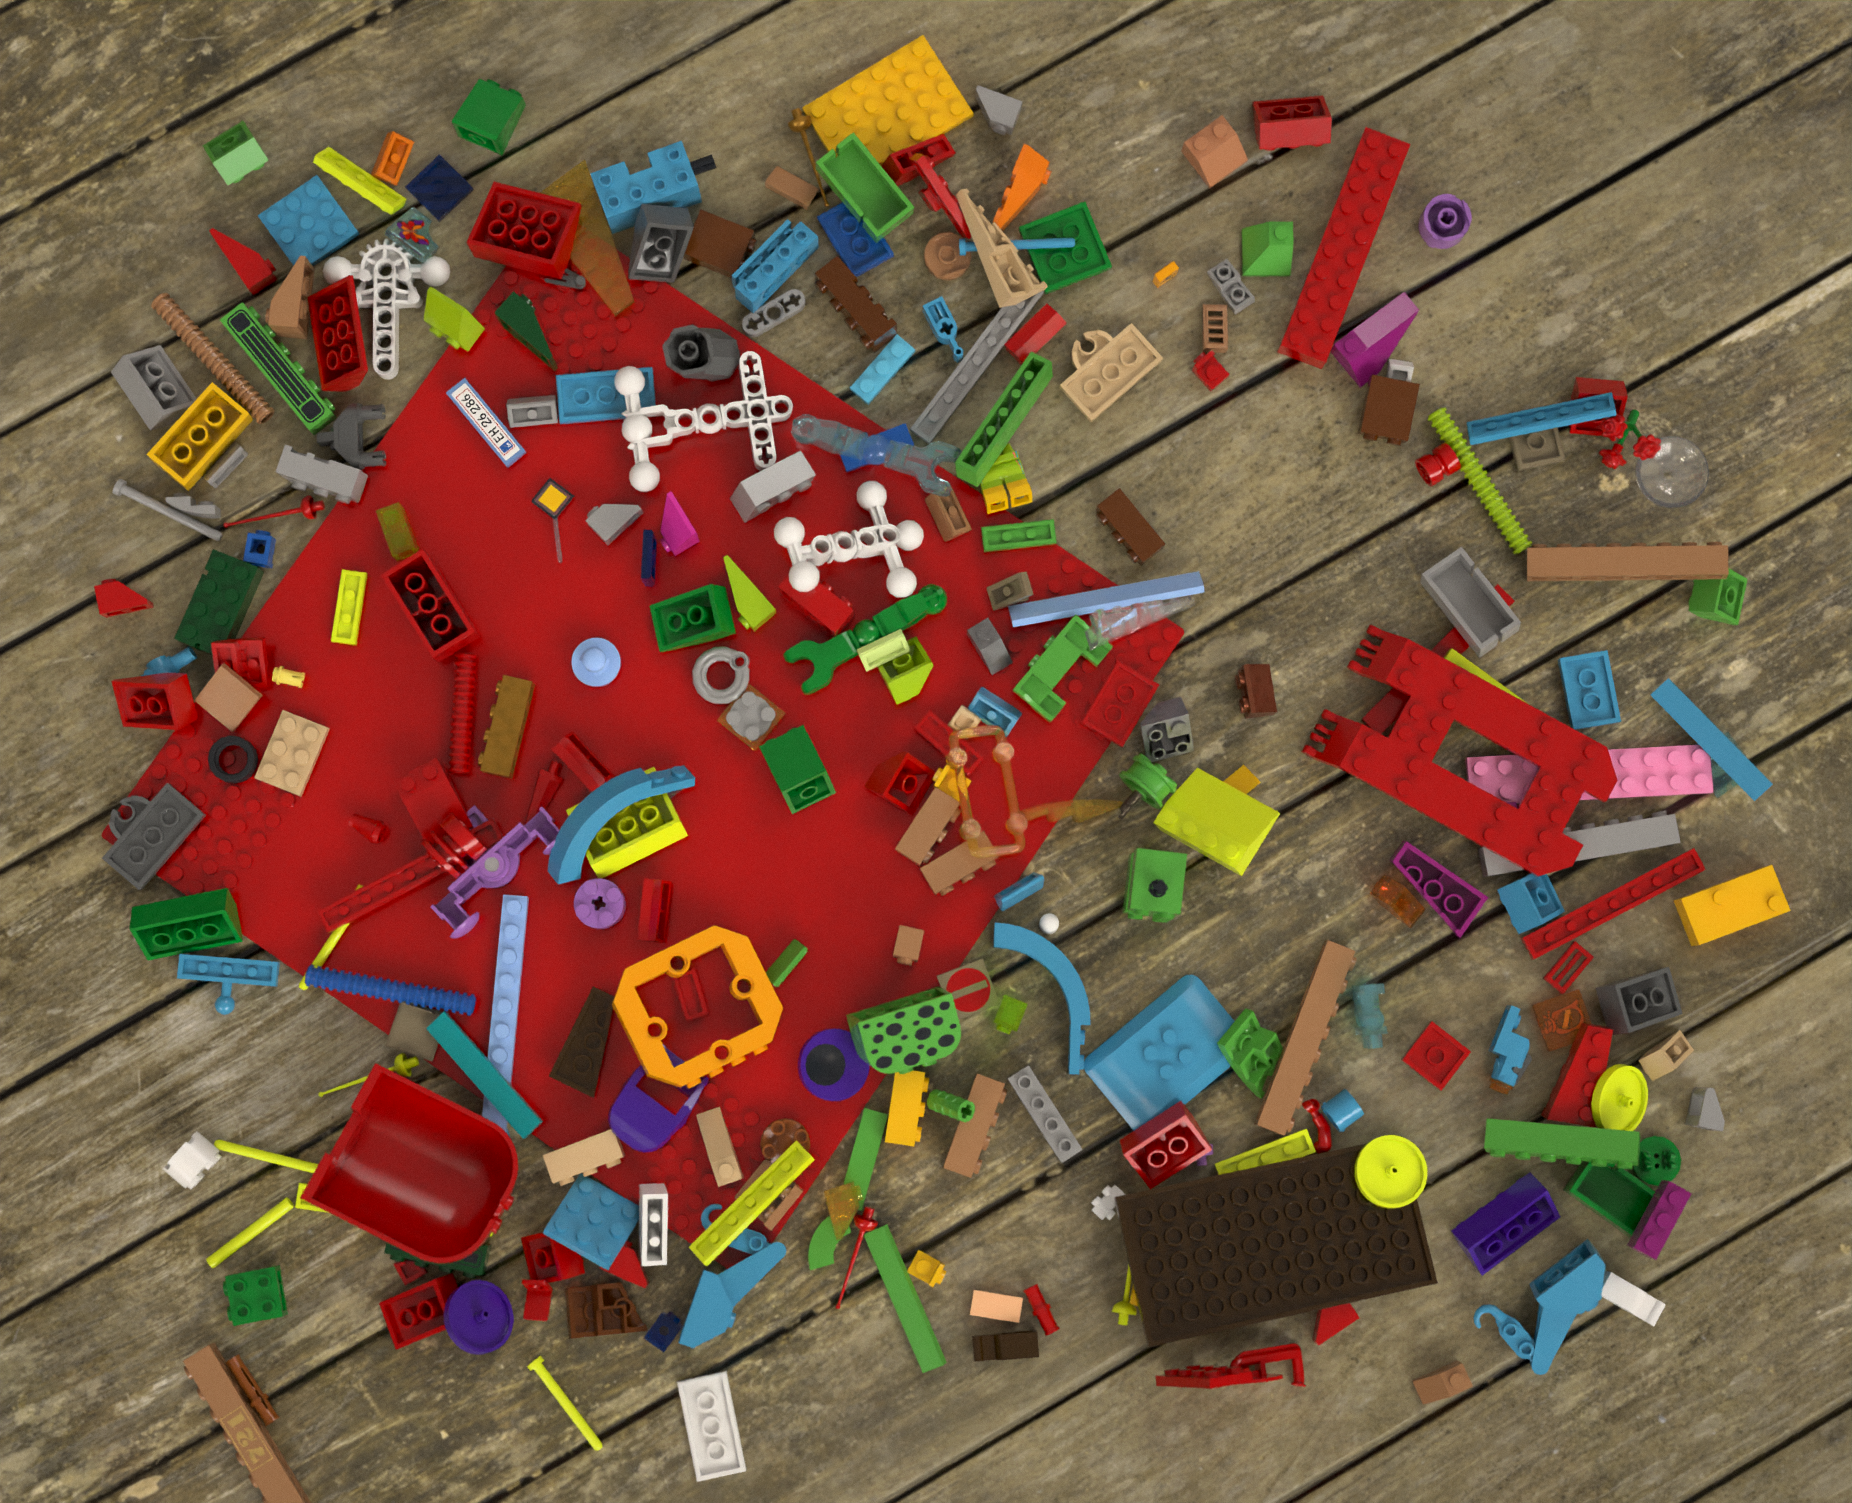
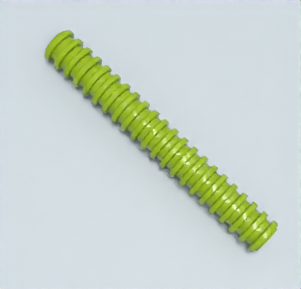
[1427,407,1533,554]

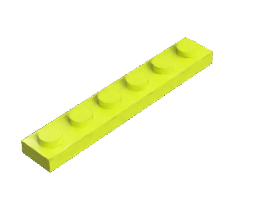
[689,1141,815,1266]

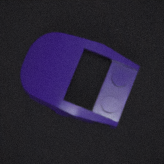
[608,1045,709,1152]

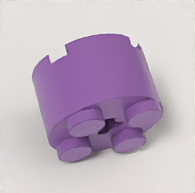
[1418,194,1472,249]
[574,878,626,929]

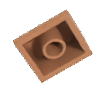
[1181,115,1248,188]

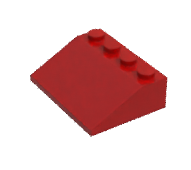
[466,182,582,280]
[307,275,368,392]

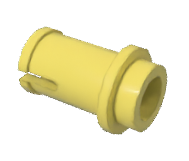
[272,666,305,688]

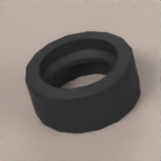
[208,735,258,783]

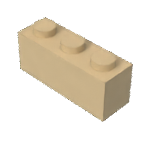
[543,1130,625,1186]

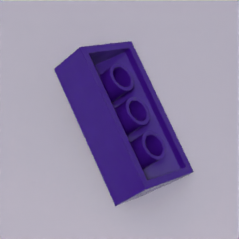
[1451,1172,1560,1276]

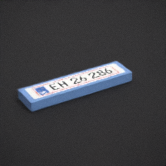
[446,378,526,468]

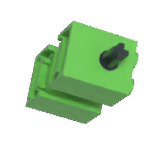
[1123,848,1187,923]

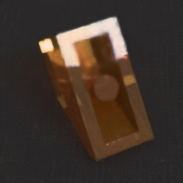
[1370,874,1426,929]

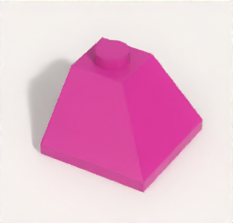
[660,491,700,556]

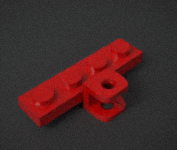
[909,153,972,240]

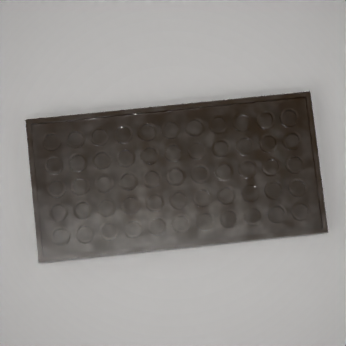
[1114,1136,1438,1347]

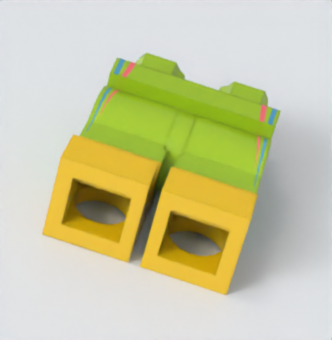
[980,443,1033,514]

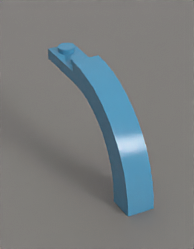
[548,765,695,884]
[993,923,1091,1074]

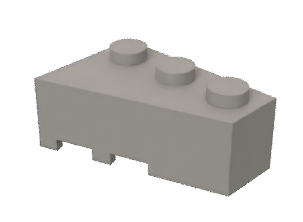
[730,450,816,523]

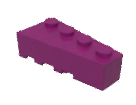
[1390,840,1489,938]

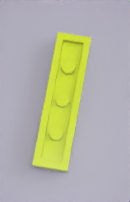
[313,147,407,215]
[1214,1128,1316,1175]

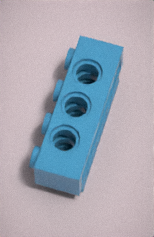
[732,219,818,314]

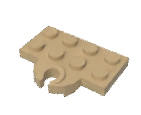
[1059,323,1163,422]

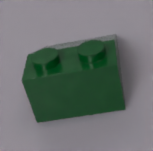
[494,291,558,371]

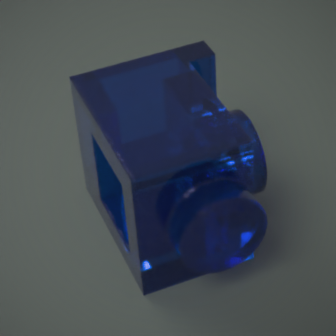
[644,1311,683,1353]

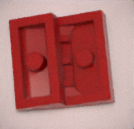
[211,637,271,687]

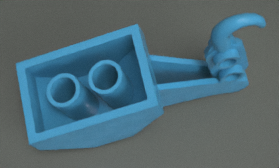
[678,1204,786,1348]
[1473,1239,1605,1375]

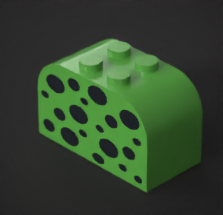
[846,986,961,1074]

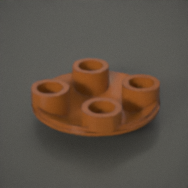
[760,1118,810,1164]

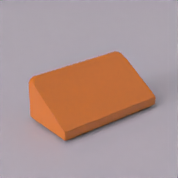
[371,131,414,186]

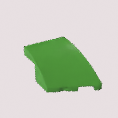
[1217,1008,1283,1099]

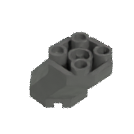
[662,325,740,382]

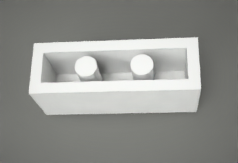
[639,1183,668,1266]

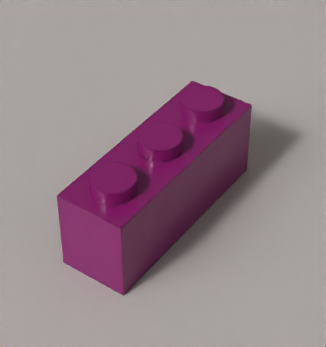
[1626,1180,1692,1260]

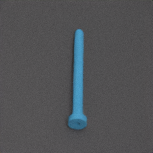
[959,238,1075,256]

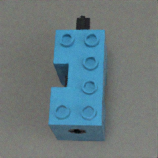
[590,141,717,234]

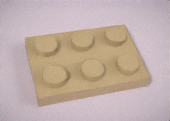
[254,710,330,797]

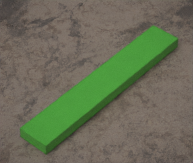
[864,1224,947,1373]

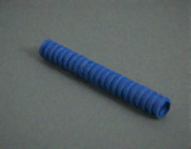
[305,964,476,1016]

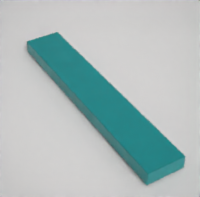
[426,1012,543,1139]

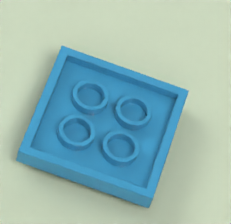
[258,175,359,266]
[543,1173,639,1270]

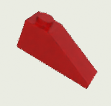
[881,133,956,186]
[209,228,277,295]

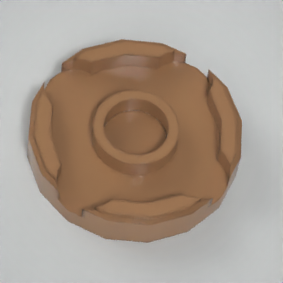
[924,232,972,280]

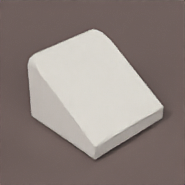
[1386,359,1414,382]

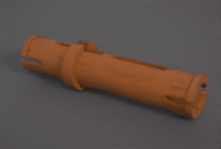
[225,1354,279,1427]

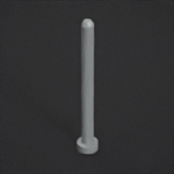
[113,478,223,541]

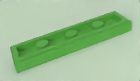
[838,1108,888,1211]

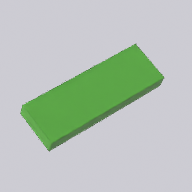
[981,519,1057,552]

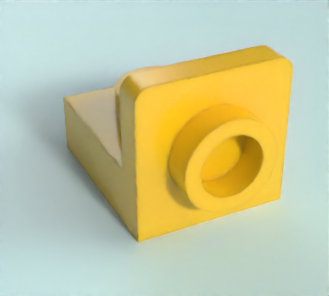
[932,765,971,802]
[907,1249,947,1287]

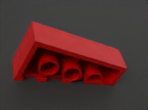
[1541,1022,1613,1128]

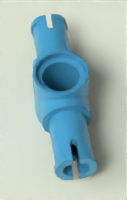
[141,646,197,676]

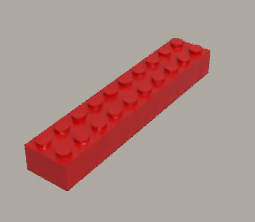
[1277,127,1410,369]

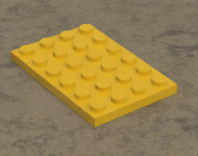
[802,35,974,165]

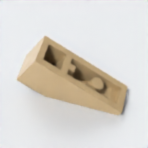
[696,1107,744,1187]

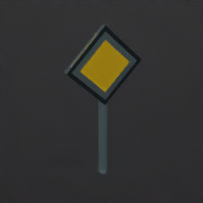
[531,478,574,562]

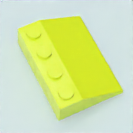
[566,767,688,879]
[1153,768,1280,876]

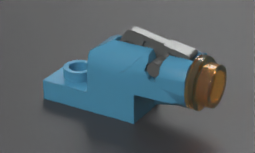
[1488,1005,1532,1095]

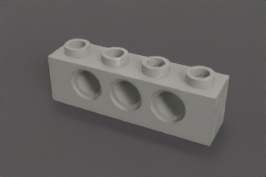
[1007,1065,1083,1163]

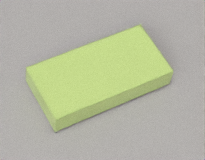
[857,629,910,672]

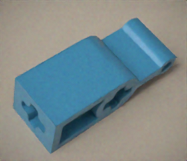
[922,296,963,363]

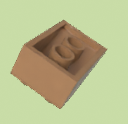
[265,256,315,339]

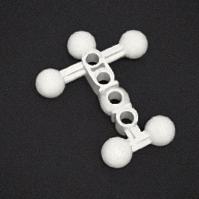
[774,481,924,598]

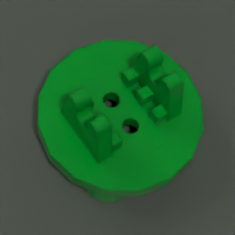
[1632,1136,1681,1186]

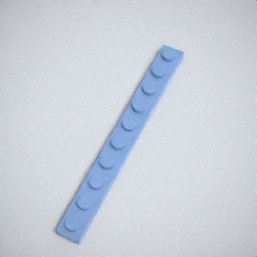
[482,894,529,1133]

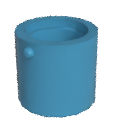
[1321,1089,1364,1132]

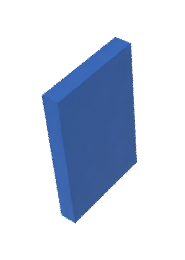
[817,202,894,277]

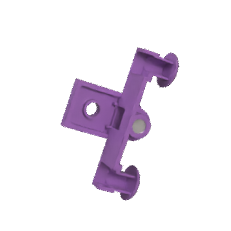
[430,805,560,939]

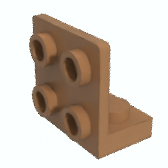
[735,1159,804,1230]

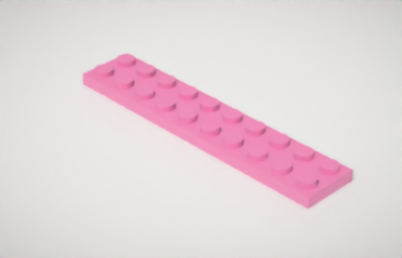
[1465,745,1713,804]

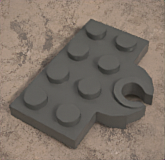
[102,783,206,890]

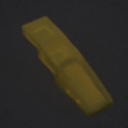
[1019,799,1123,823]

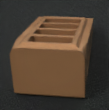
[1202,304,1228,353]

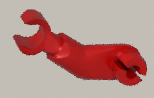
[1302,1099,1332,1154]

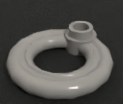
[692,646,750,704]

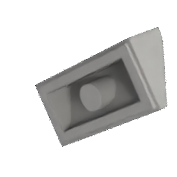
[506,395,558,428]
[203,442,249,488]

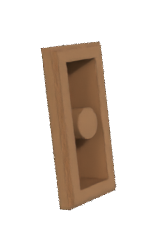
[765,166,819,210]
[925,487,972,542]

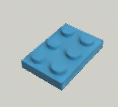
[1558,650,1621,730]

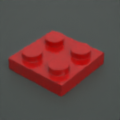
[1401,1021,1471,1091]

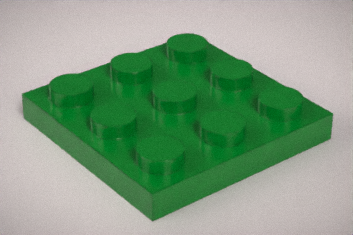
[1018,201,1112,295]

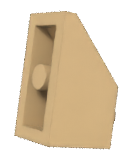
[1638,1030,1694,1081]

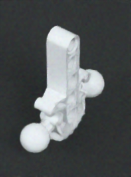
[323,238,450,380]

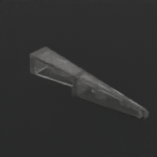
[1084,595,1195,651]

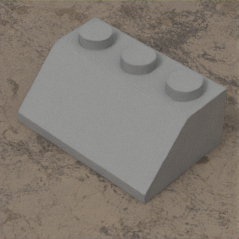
[111,345,196,431]

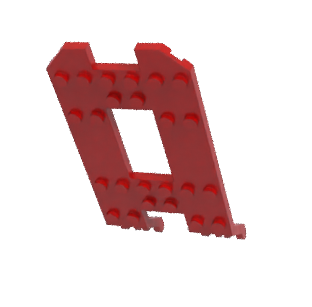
[1301,625,1618,876]

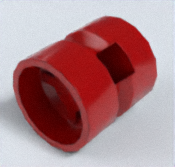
[1415,443,1461,487]

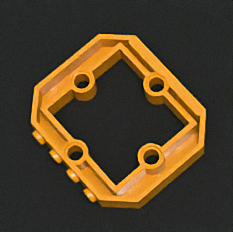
[612,925,783,1089]

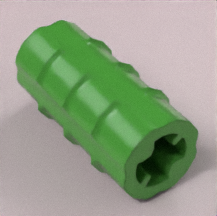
[927,1089,975,1122]

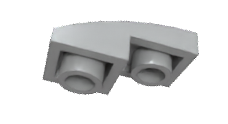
[1207,259,1255,315]
[166,493,221,519]

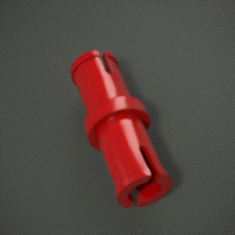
[1024,1284,1060,1336]

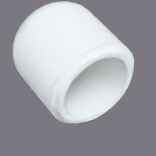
[1039,913,1059,934]

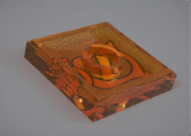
[1532,989,1592,1052]

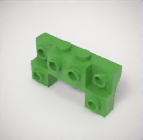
[1013,614,1113,723]

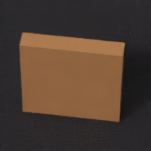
[194,663,262,732]

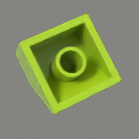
[424,286,485,351]

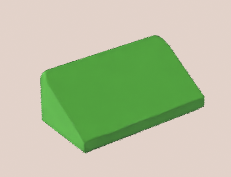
[766,939,808,987]

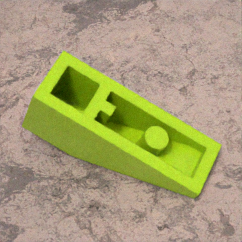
[724,555,777,632]

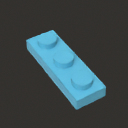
[850,334,915,405]

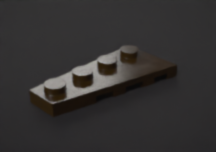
[549,986,614,1098]

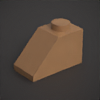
[1412,1360,1473,1404]

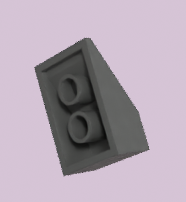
[628,204,694,283]
[1596,967,1682,1035]

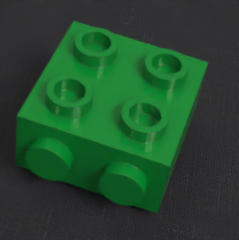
[223,1265,288,1326]

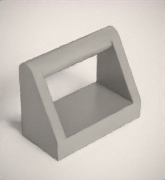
[1685,1087,1725,1132]

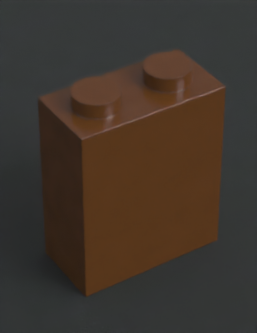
[683,209,757,278]
[1357,375,1420,446]

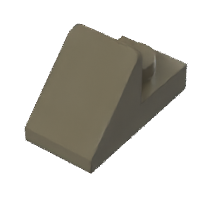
[986,571,1034,611]

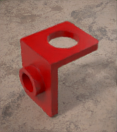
[522,1279,553,1321]

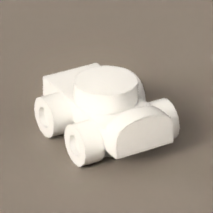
[1091,1184,1125,1220]

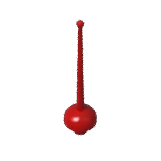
[223,495,325,528]
[835,1206,878,1309]

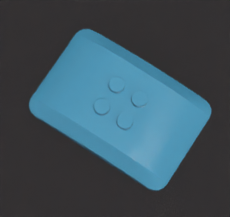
[1084,975,1235,1131]

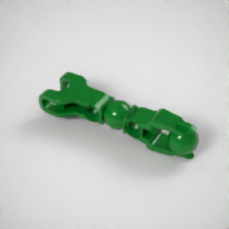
[783,584,947,695]

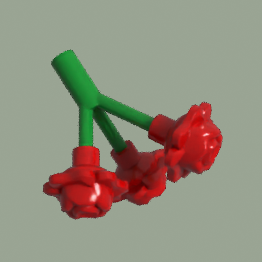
[1599,409,1661,469]

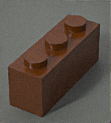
[1095,488,1165,566]

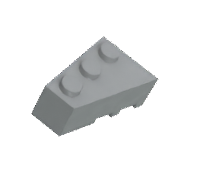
[276,445,368,504]

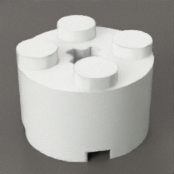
[163,1131,222,1189]

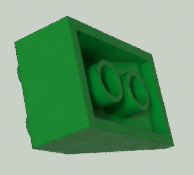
[650,584,736,652]

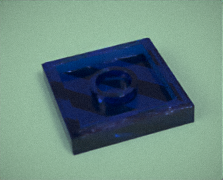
[405,154,474,222]
[641,530,657,587]

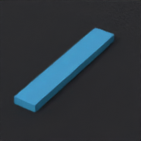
[1466,392,1617,445]
[1651,678,1773,801]

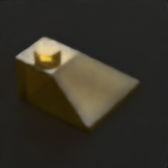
[824,1181,863,1240]

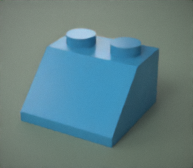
[1497,873,1565,934]

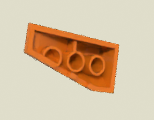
[992,144,1052,231]

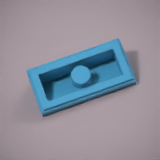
[968,687,1022,737]
[994,872,1044,911]

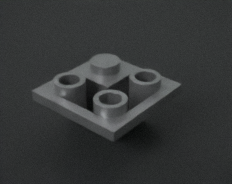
[1140,697,1194,762]

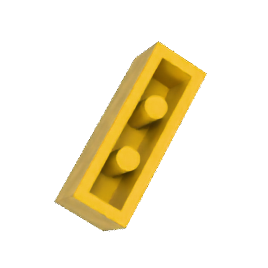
[885,1070,929,1146]

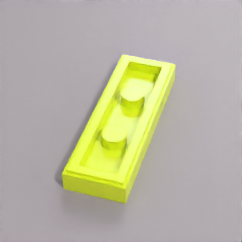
[331,569,368,646]

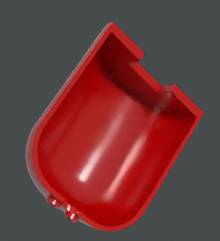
[300,1063,518,1263]

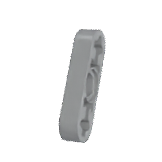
[742,289,805,337]

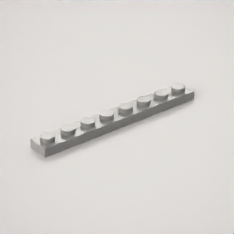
[910,291,1044,445]

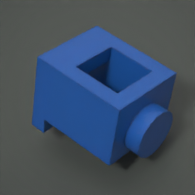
[243,530,276,569]

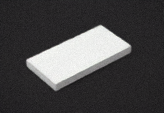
[677,1371,747,1482]

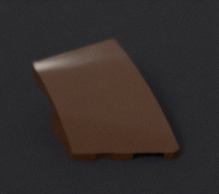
[565,1282,647,1339]

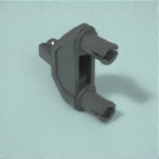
[317,403,387,471]

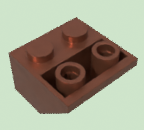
[1235,664,1277,719]

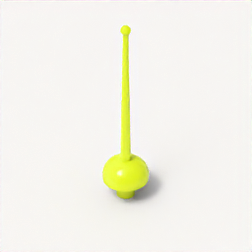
[318,1053,419,1097]
[1112,1264,1137,1326]

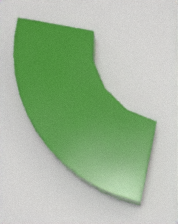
[808,1208,851,1270]

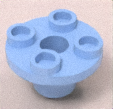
[572,638,621,687]

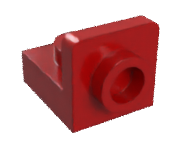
[1192,350,1230,392]

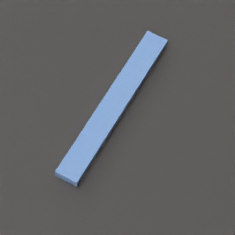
[1008,571,1204,627]

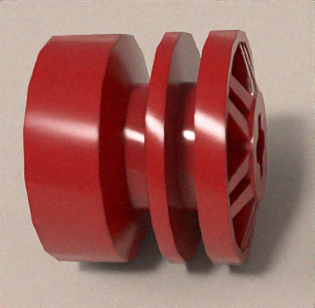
[421,812,488,879]

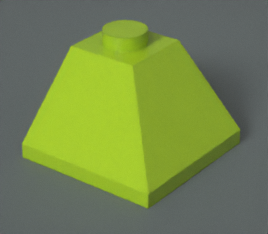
[877,636,933,705]

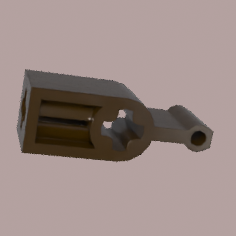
[972,1330,1039,1362]

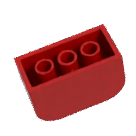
[381,549,480,663]

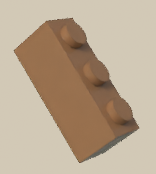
[895,787,961,866]
[920,831,999,896]
[893,925,924,966]

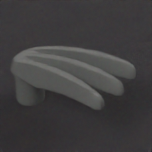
[544,268,586,289]

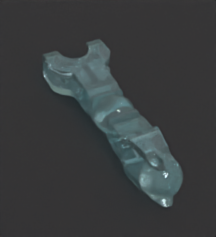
[791,414,962,497]

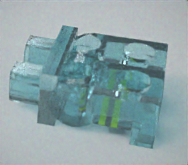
[1352,983,1387,1049]

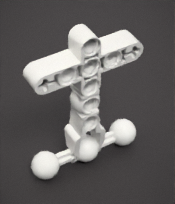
[614,351,793,492]

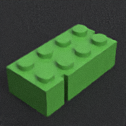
[815,132,915,243]

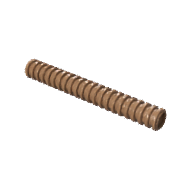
[151,293,275,424]

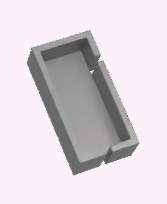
[1421,547,1521,658]

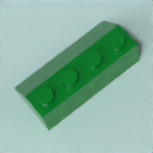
[129,888,243,960]

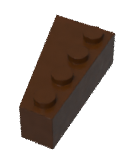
[814,256,897,353]

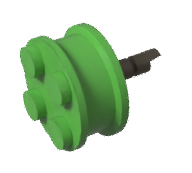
[1118,753,1177,820]

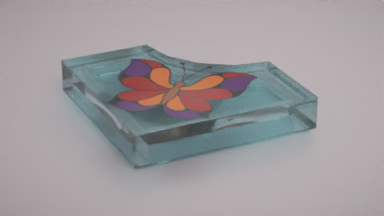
[384,207,439,263]

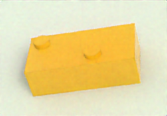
[147,382,253,492]
[1673,865,1791,946]

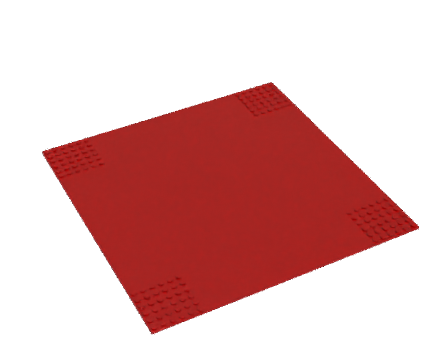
[102,224,1184,1269]

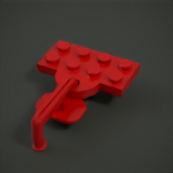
[1155,1343,1306,1389]

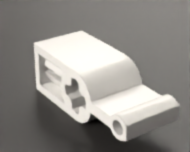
[1601,1271,1666,1326]

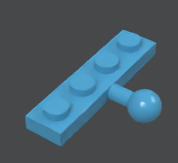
[177,954,280,1015]

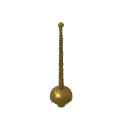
[788,108,829,207]

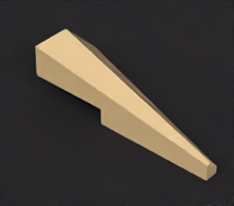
[956,189,1048,308]

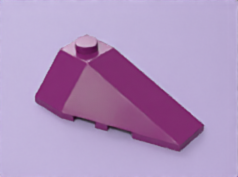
[1330,292,1419,388]

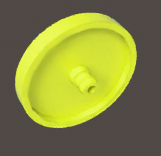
[1592,1064,1648,1131]
[1354,1135,1427,1208]

